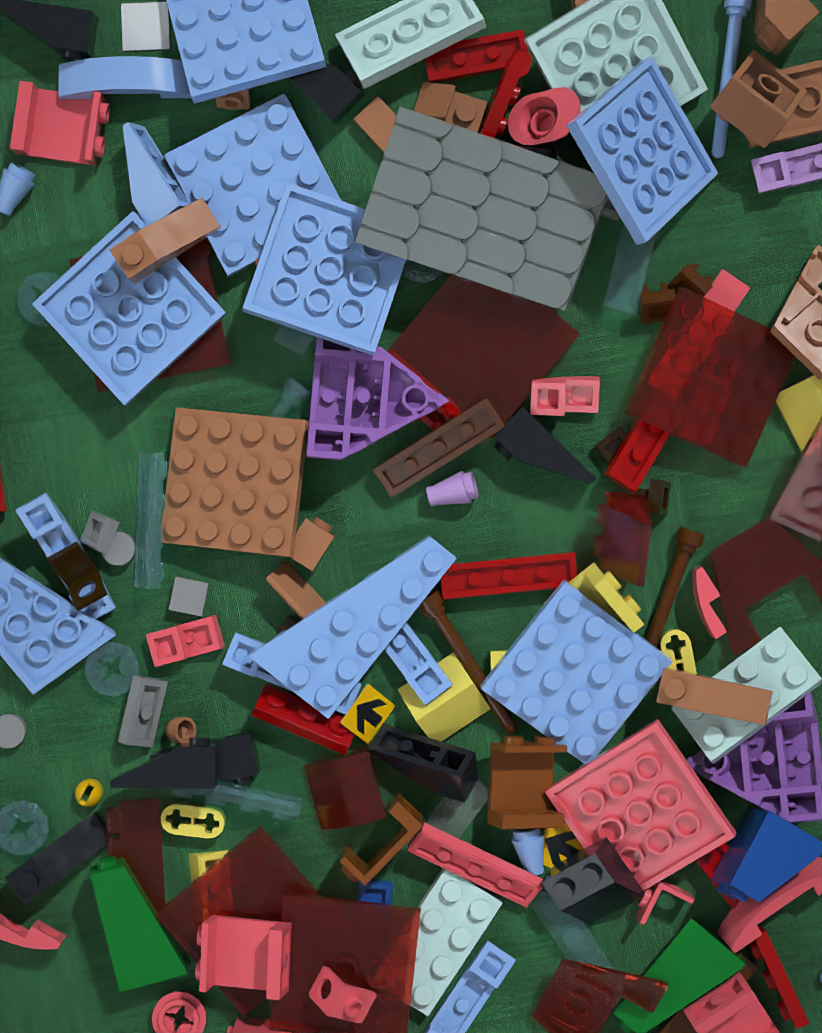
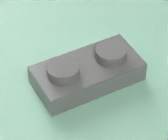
[118,675,168,747]

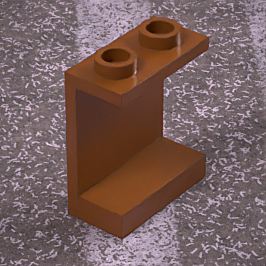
[487,735,567,829]
[340,792,423,885]

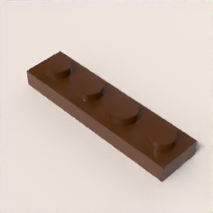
[373,395,506,498]

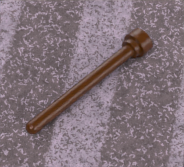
[645,526,705,648]
[418,590,517,734]

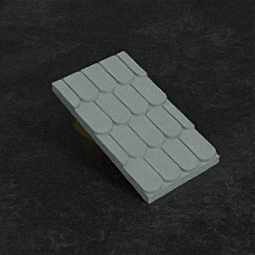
[355,107,608,311]

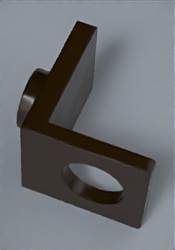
[47,542,107,611]

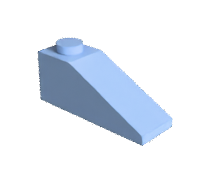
[123,122,190,226]

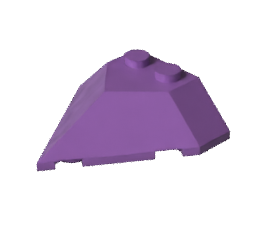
[306,337,450,461]
[686,691,822,823]

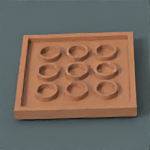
[159,408,309,558]

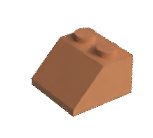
[753,0,819,56]
[710,50,807,149]

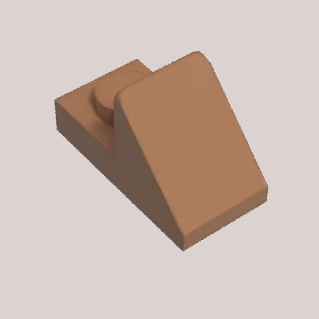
[414,82,487,132]

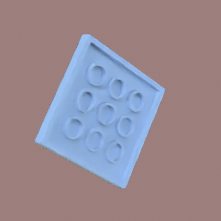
[166,0,326,104]
[566,56,718,245]
[164,93,341,277]
[242,182,406,356]
[32,211,227,406]
[480,579,673,764]

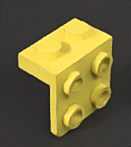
[545,562,645,633]

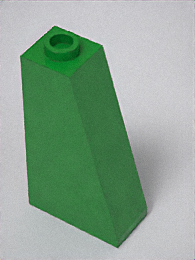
[90,856,187,992]
[614,918,747,1033]

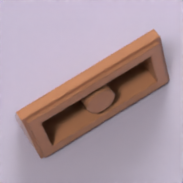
[266,562,326,619]

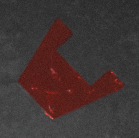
[710,517,822,656]
[532,958,668,1033]

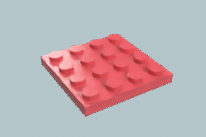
[545,719,736,891]

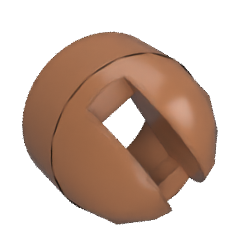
[166,717,196,744]

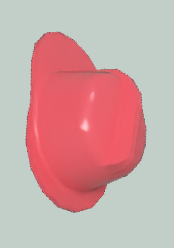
[508,87,581,146]

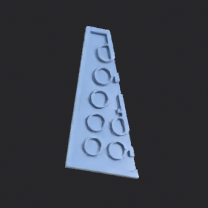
[247,536,457,719]
[0,558,116,695]

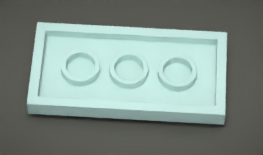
[335,0,486,89]
[671,627,822,764]
[371,868,503,1016]

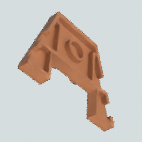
[770,245,822,380]

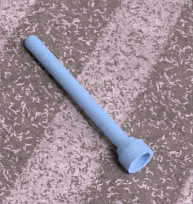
[711,0,752,158]

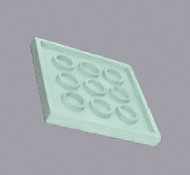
[523,0,708,113]

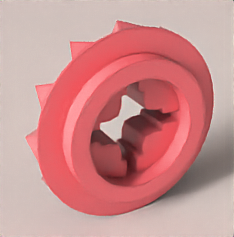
[152,991,206,1033]

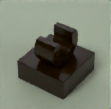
[632,479,671,516]

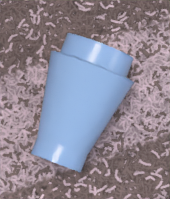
[0,162,35,216]
[511,828,544,876]

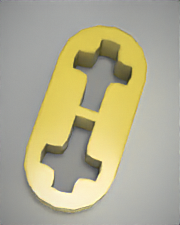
[659,629,697,674]
[160,802,226,838]

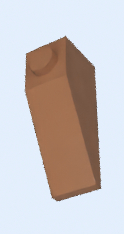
[109,198,221,284]
[656,668,773,725]

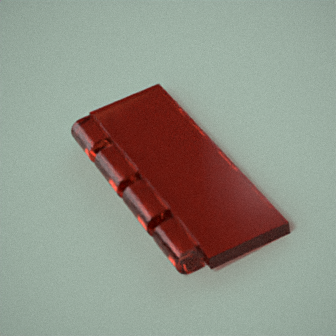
[105,798,167,929]

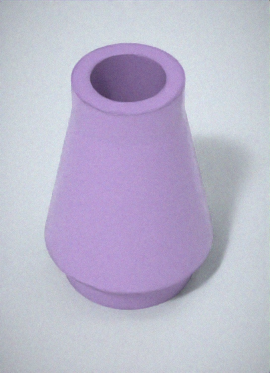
[426,471,479,507]

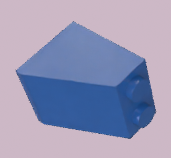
[710,808,822,903]

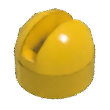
[75,778,103,807]

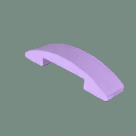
[751,143,822,194]

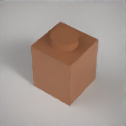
[291,516,336,571]

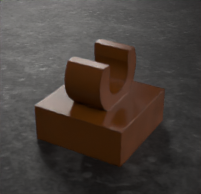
[667,263,713,310]
[639,282,677,324]

